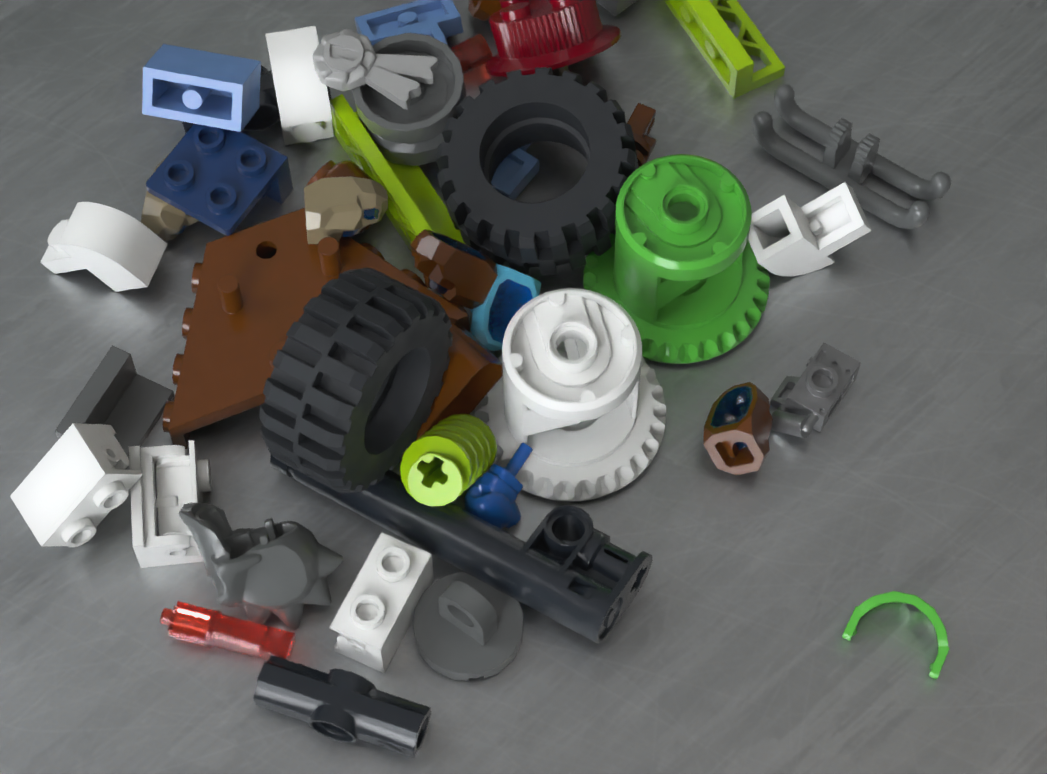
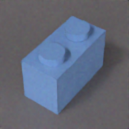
[142,44,261,132]

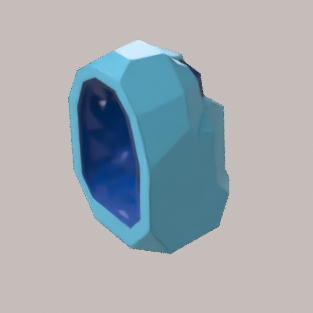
[470,263,541,351]

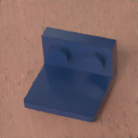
[146,124,293,236]

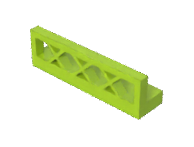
[664,0,785,99]
[329,94,464,253]

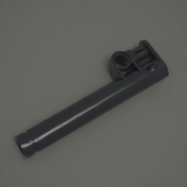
[270,455,653,644]

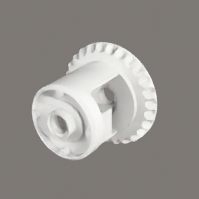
[475,288,666,501]

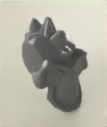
[179,502,343,630]

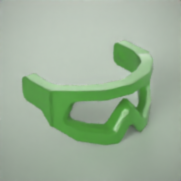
[842,591,950,680]

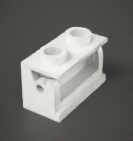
[10,423,143,548]
[129,440,212,568]
[330,532,434,674]

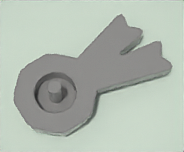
[313,28,438,110]

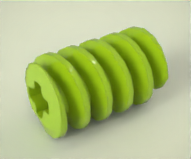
[400,414,497,506]

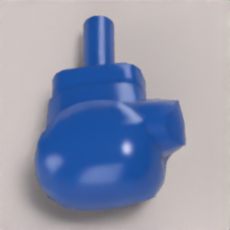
[463,443,533,529]

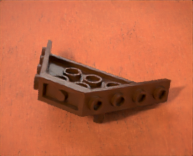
[163,208,470,449]

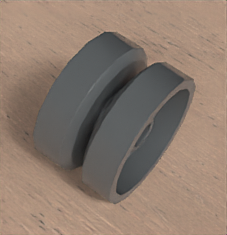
[352,33,466,166]

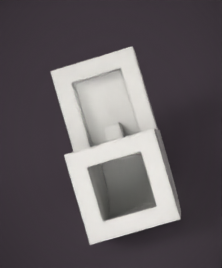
[265,26,334,145]
[748,182,872,276]
[40,202,168,292]

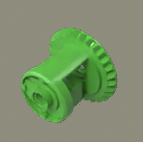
[583,154,770,364]

